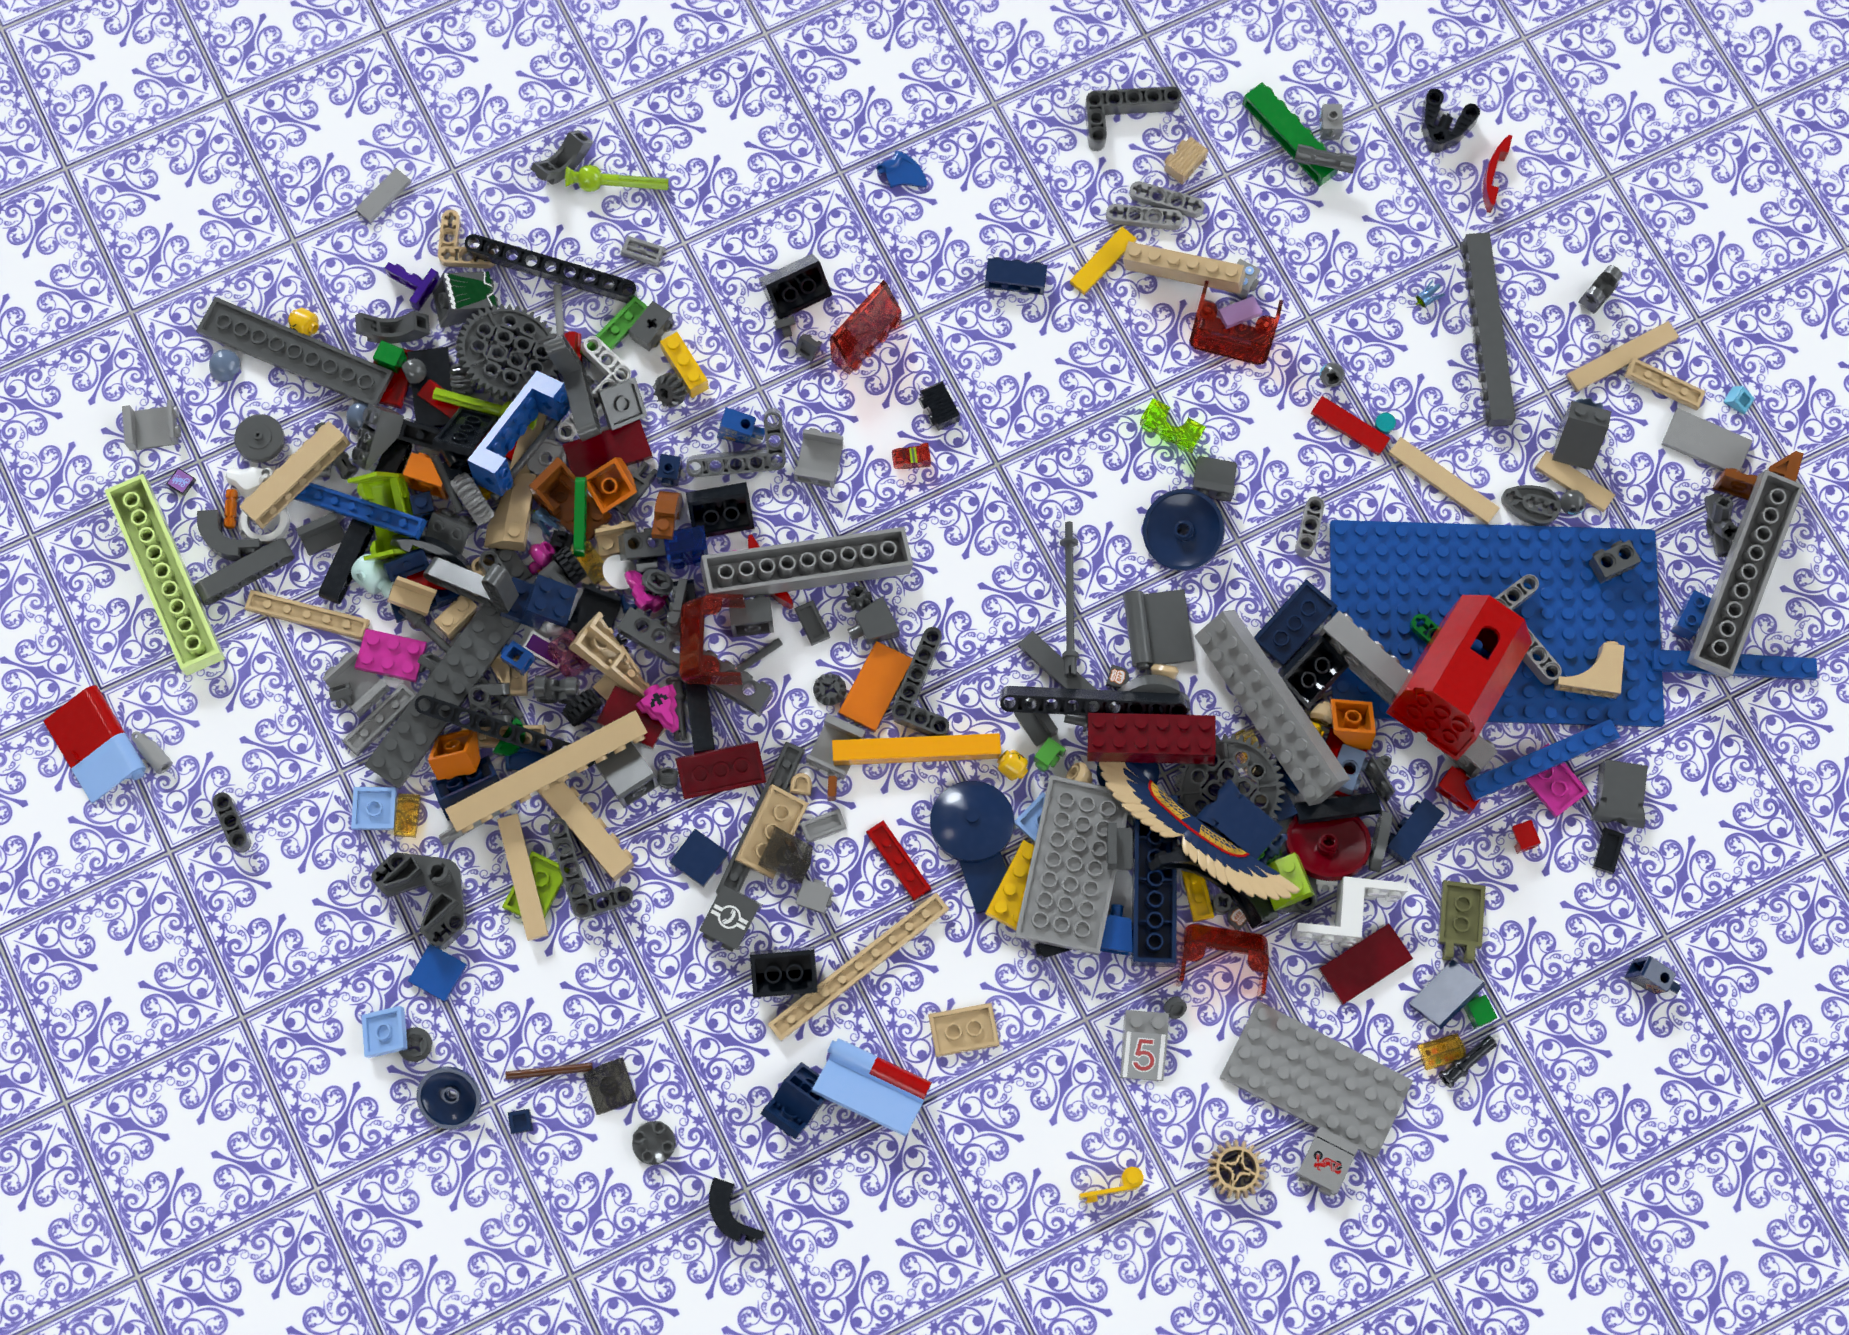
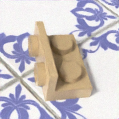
[594,521,637,559]

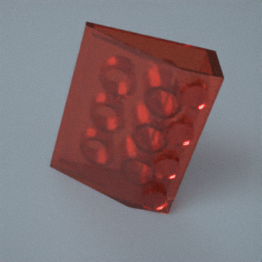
[830,280,902,375]

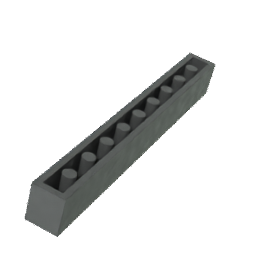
[1460,232,1516,427]

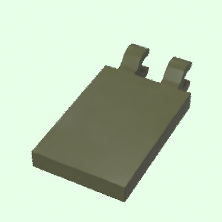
[1438,880,1486,964]

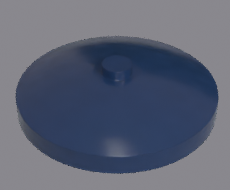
[1142,489,1225,571]
[930,781,1014,863]

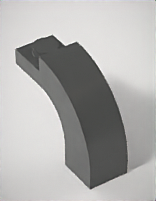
[530,130,593,185]
[355,311,430,344]
[197,510,263,561]
[1115,674,1191,713]

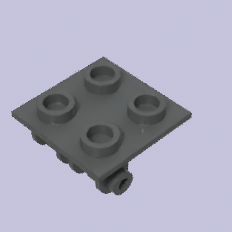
[1365,755,1395,802]

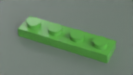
[580,296,648,367]

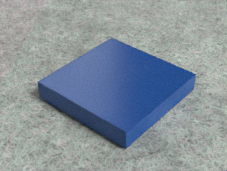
[408,944,467,1003]

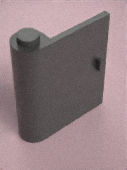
[1123,589,1194,671]

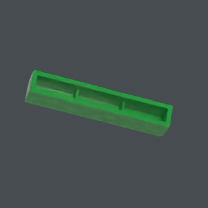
[1242,82,1338,187]

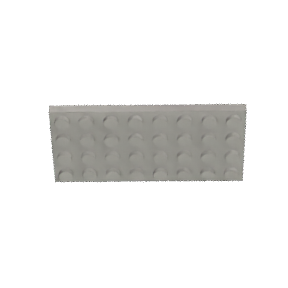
[1015,775,1129,956]
[1219,1001,1413,1158]

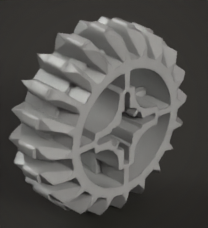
[451,472,494,526]

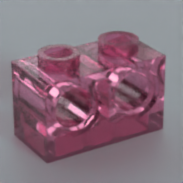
[547,629,592,677]

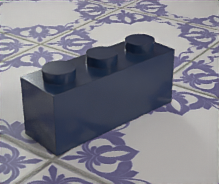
[985,257,1047,295]
[1386,798,1445,865]

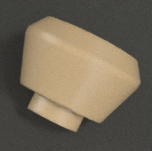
[1150,664,1179,680]
[1309,701,1333,727]
[1066,762,1093,784]

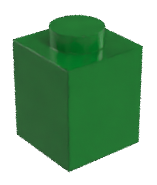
[373,340,407,374]
[1463,994,1498,1029]

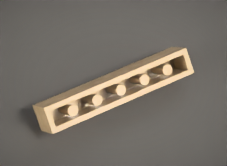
[1123,241,1246,294]
[239,421,351,529]
[537,780,634,882]

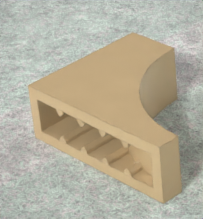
[1554,641,1625,699]

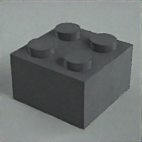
[728,595,774,637]

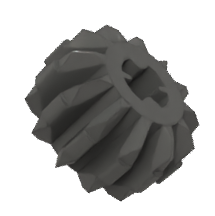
[450,363,476,396]
[652,372,688,408]

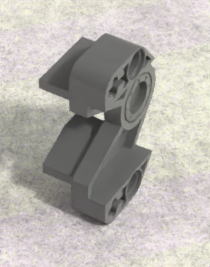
[371,852,467,950]

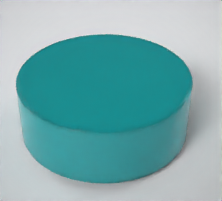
[1375,413,1396,434]

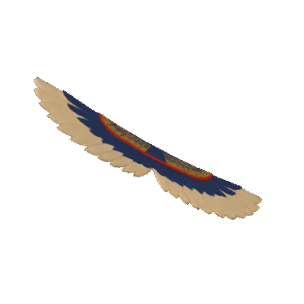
[1099,762,1300,900]

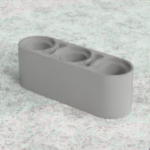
[1295,496,1325,558]

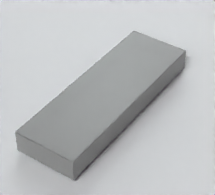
[355,168,412,223]

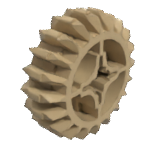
[1207,1140,1266,1200]

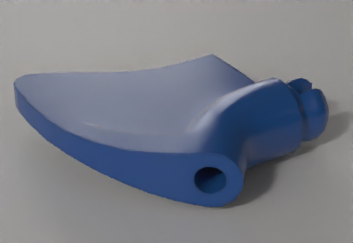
[876,151,928,188]

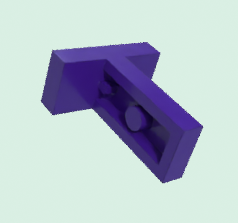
[384,262,440,311]

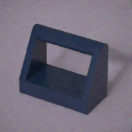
[383,548,429,582]

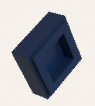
[508,1109,533,1135]

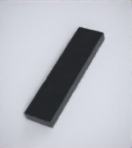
[1294,792,1382,824]

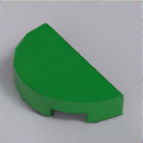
[493,717,526,756]

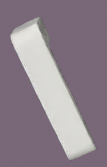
[555,336,631,442]

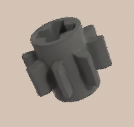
[846,586,873,611]

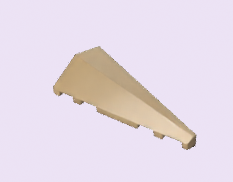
[568,612,650,698]

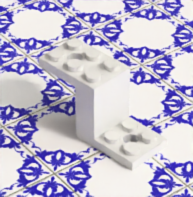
[1291,876,1408,948]

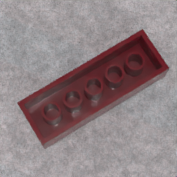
[1087,713,1216,764]

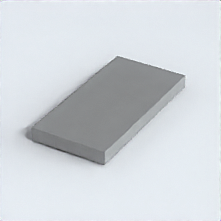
[1661,408,1753,471]

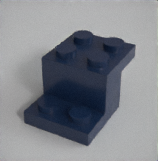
[500,574,578,630]
[760,1062,827,1139]

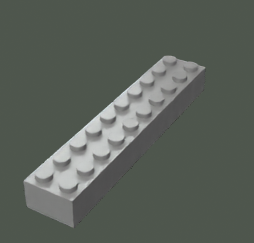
[1687,470,1805,678]
[700,527,913,603]
[1194,610,1350,806]
[1319,611,1498,778]

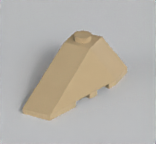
[484,473,537,552]

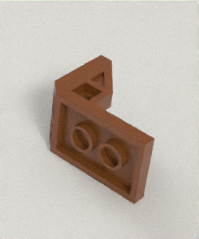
[1712,451,1804,500]
[529,457,613,544]

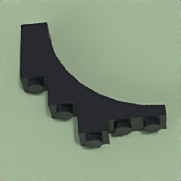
[1148,843,1279,929]

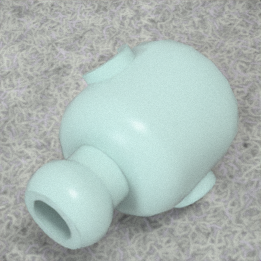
[351,554,394,599]

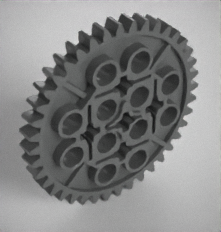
[455,304,559,401]
[1174,734,1286,837]

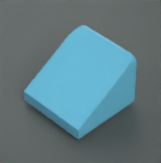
[1724,386,1755,414]

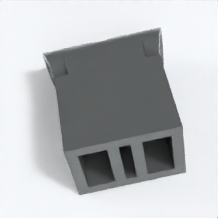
[1590,759,1648,829]

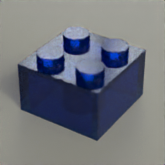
[664,526,709,569]

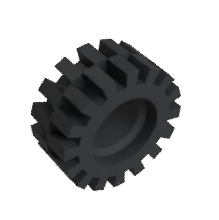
[552,546,587,585]
[562,689,602,727]

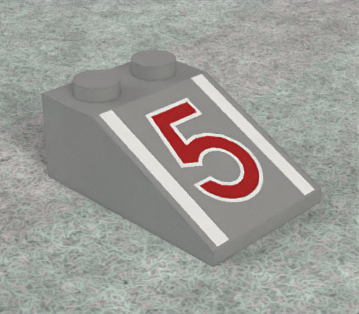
[1120,1010,1169,1081]

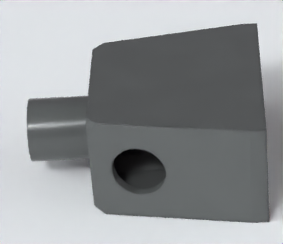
[847,596,900,645]

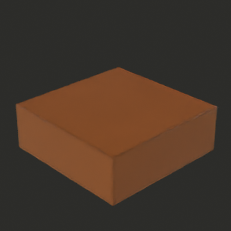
[827,776,837,801]

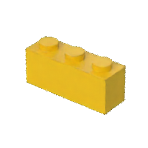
[660,332,709,398]

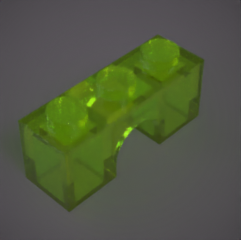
[1139,398,1206,453]

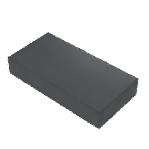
[794,600,830,646]

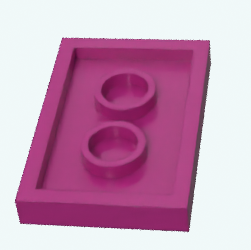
[354,629,427,683]
[1524,743,1589,818]

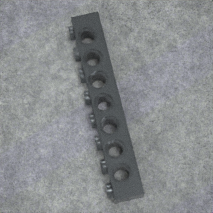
[617,607,773,717]

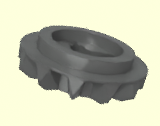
[641,569,674,597]
[813,673,846,706]
[399,1027,433,1062]

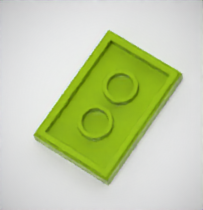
[502,851,570,918]

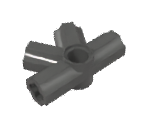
[1704,493,1738,557]

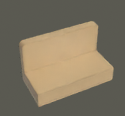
[387,576,437,616]

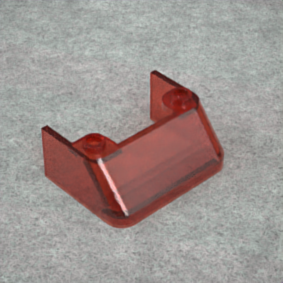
[1190,281,1283,365]
[679,594,745,685]
[1176,924,1269,1000]

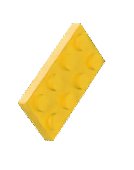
[985,840,1034,931]

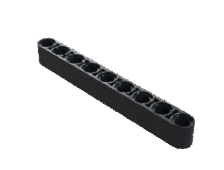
[464,234,637,303]
[319,438,413,604]
[673,579,715,754]
[1000,686,1188,716]
[415,695,595,767]

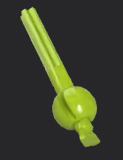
[565,165,669,192]
[432,387,539,431]

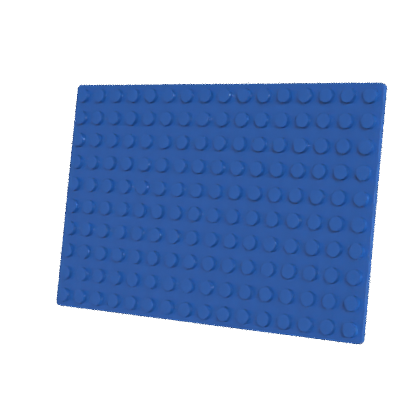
[1329,520,1665,727]

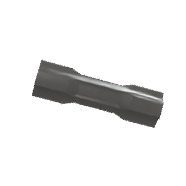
[1294,144,1357,174]

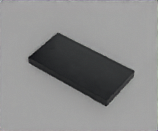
[407,346,452,427]
[432,407,499,456]

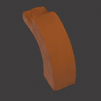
[651,491,683,540]

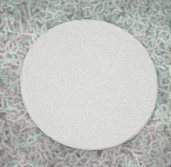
[603,555,637,590]

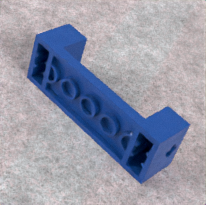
[467,371,570,496]

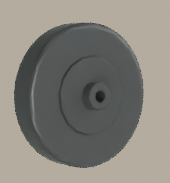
[234,414,285,463]

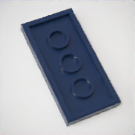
[1254,579,1338,667]

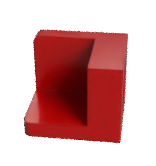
[1512,820,1541,854]

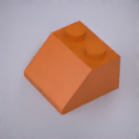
[403,452,449,500]
[585,457,638,514]
[1330,699,1376,750]
[428,729,481,780]

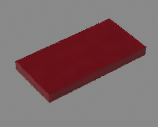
[562,419,653,477]
[675,741,766,800]
[1318,923,1414,1005]

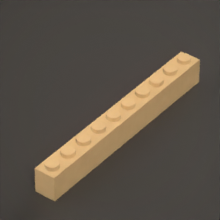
[445,710,647,833]

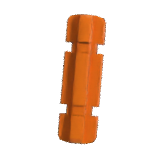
[224,489,238,529]

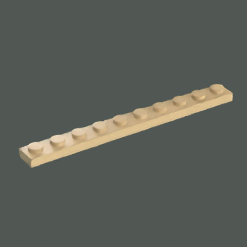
[768,893,949,1042]

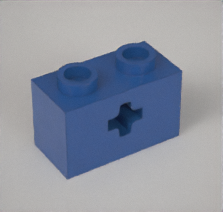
[1671,590,1711,641]

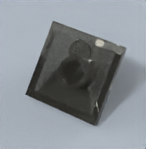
[758,827,813,884]
[583,1057,638,1116]

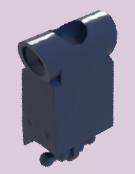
[1195,778,1288,865]

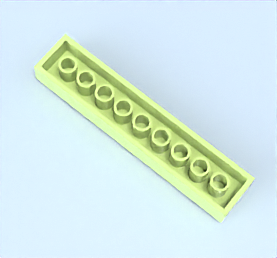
[104,474,225,676]

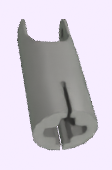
[131,731,173,774]

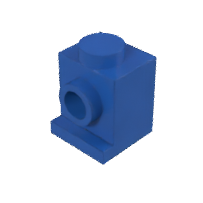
[500,640,536,676]

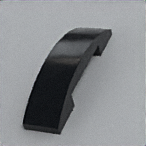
[390,534,471,570]

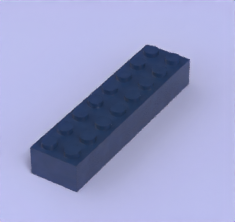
[1131,795,1178,967]

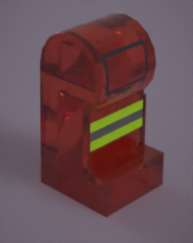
[891,443,931,469]

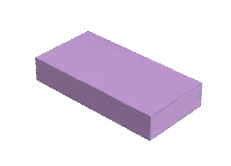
[1217,296,1263,329]

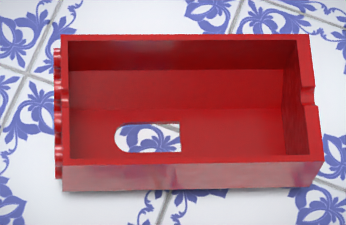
[1386,595,1532,761]

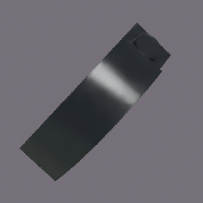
[709,1177,766,1244]

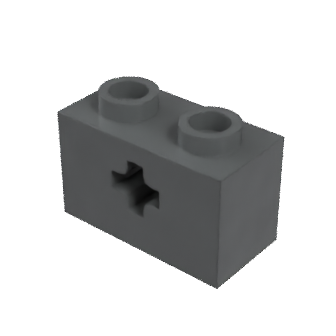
[629,301,674,352]

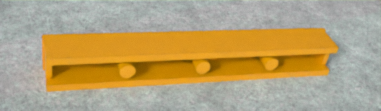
[832,733,1001,766]

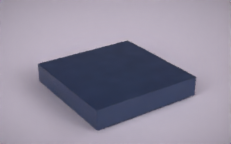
[670,829,729,888]

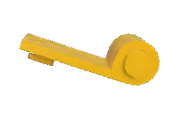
[1078,1167,1144,1204]

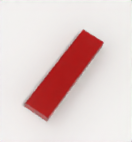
[1310,396,1391,456]
[866,820,931,901]

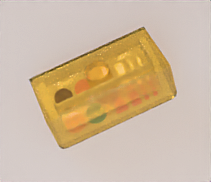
[1417,1033,1466,1070]

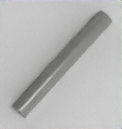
[553,284,564,336]

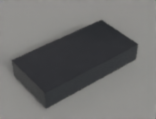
[1592,828,1625,874]

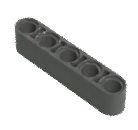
[194,538,295,605]

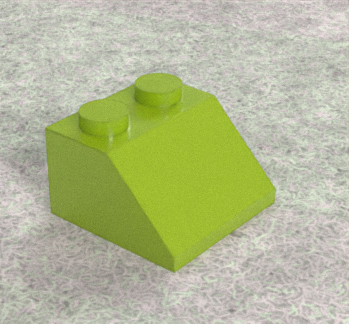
[1268,852,1315,911]

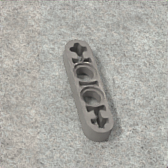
[1129,181,1205,218]
[1106,204,1183,230]

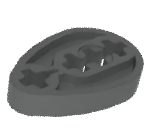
[1501,485,1561,526]
[1368,810,1392,872]

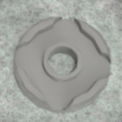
[526,439,566,477]

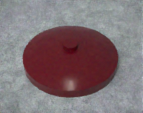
[1285,816,1371,881]

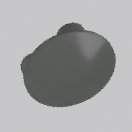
[632,1121,676,1165]

